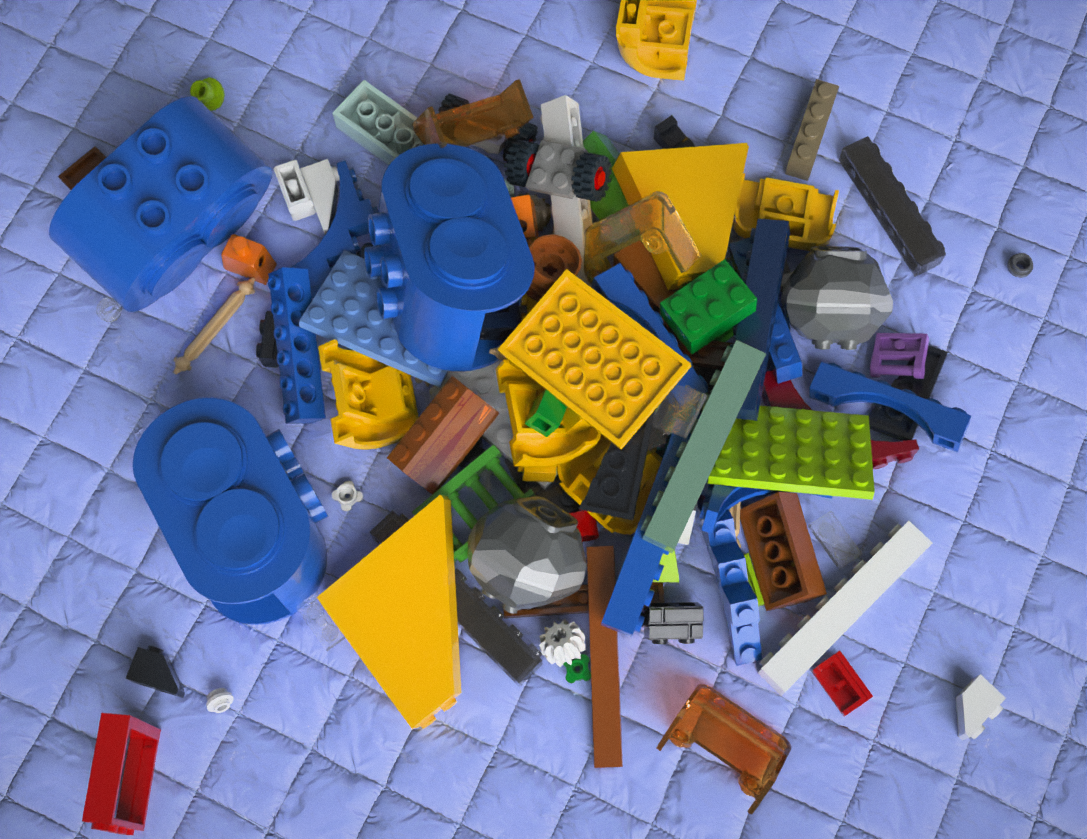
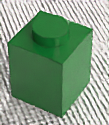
[524,389,567,437]

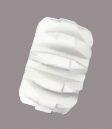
[539,619,586,667]

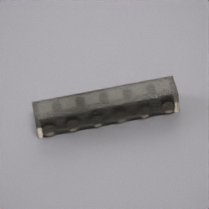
[839,136,946,277]

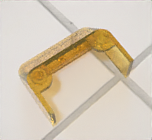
[584,191,702,286]

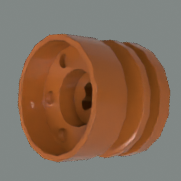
[526,234,582,302]

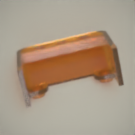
[412,79,534,148]
[656,684,791,815]

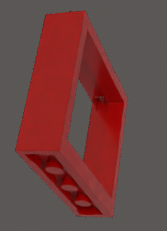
[82,713,161,836]

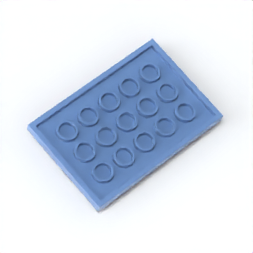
[299,250,449,388]

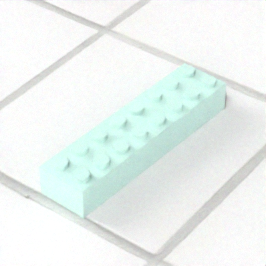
[332,80,515,197]

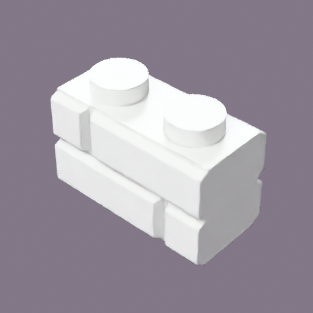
[273,160,316,221]

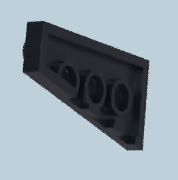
[868,345,948,441]
[579,412,655,520]

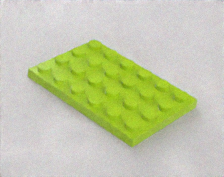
[708,405,875,500]

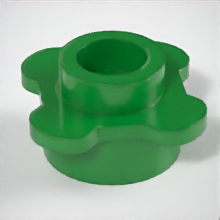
[563,654,591,684]

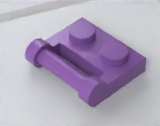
[870,333,929,379]

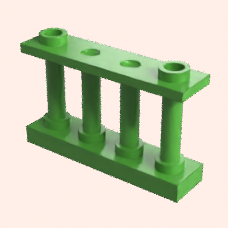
[412,444,536,563]

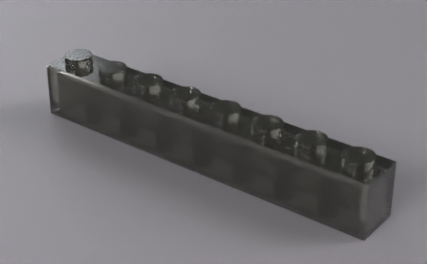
[370,510,543,688]

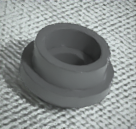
[1007,253,1033,278]

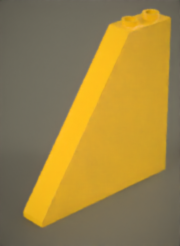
[612,143,749,290]
[316,494,462,729]

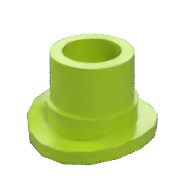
[190,77,225,111]

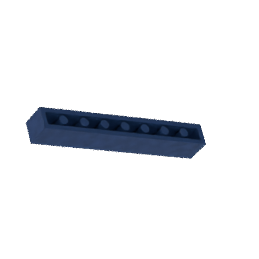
[730,219,790,421]

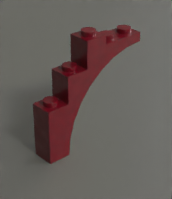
[762,370,919,469]

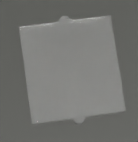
[653,384,707,438]

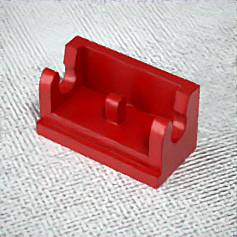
[811,651,873,717]

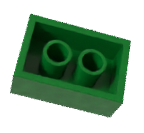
[660,259,757,355]

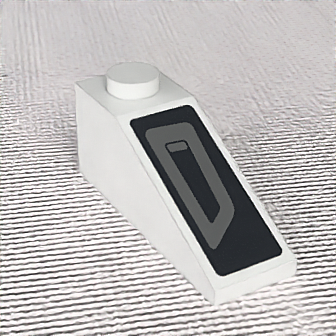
[300,159,340,235]

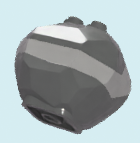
[781,246,893,350]
[468,496,587,614]

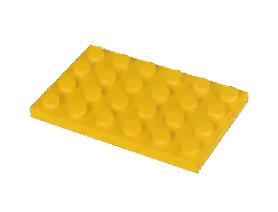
[497,269,691,449]

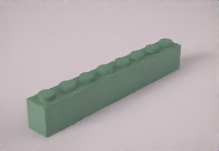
[640,340,766,553]

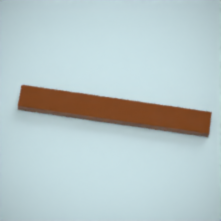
[587,546,623,768]

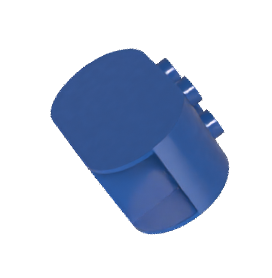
[49,96,272,312]
[364,144,535,372]
[133,398,329,625]

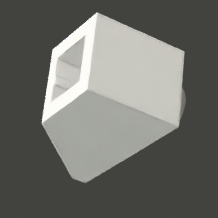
[955,674,1006,741]

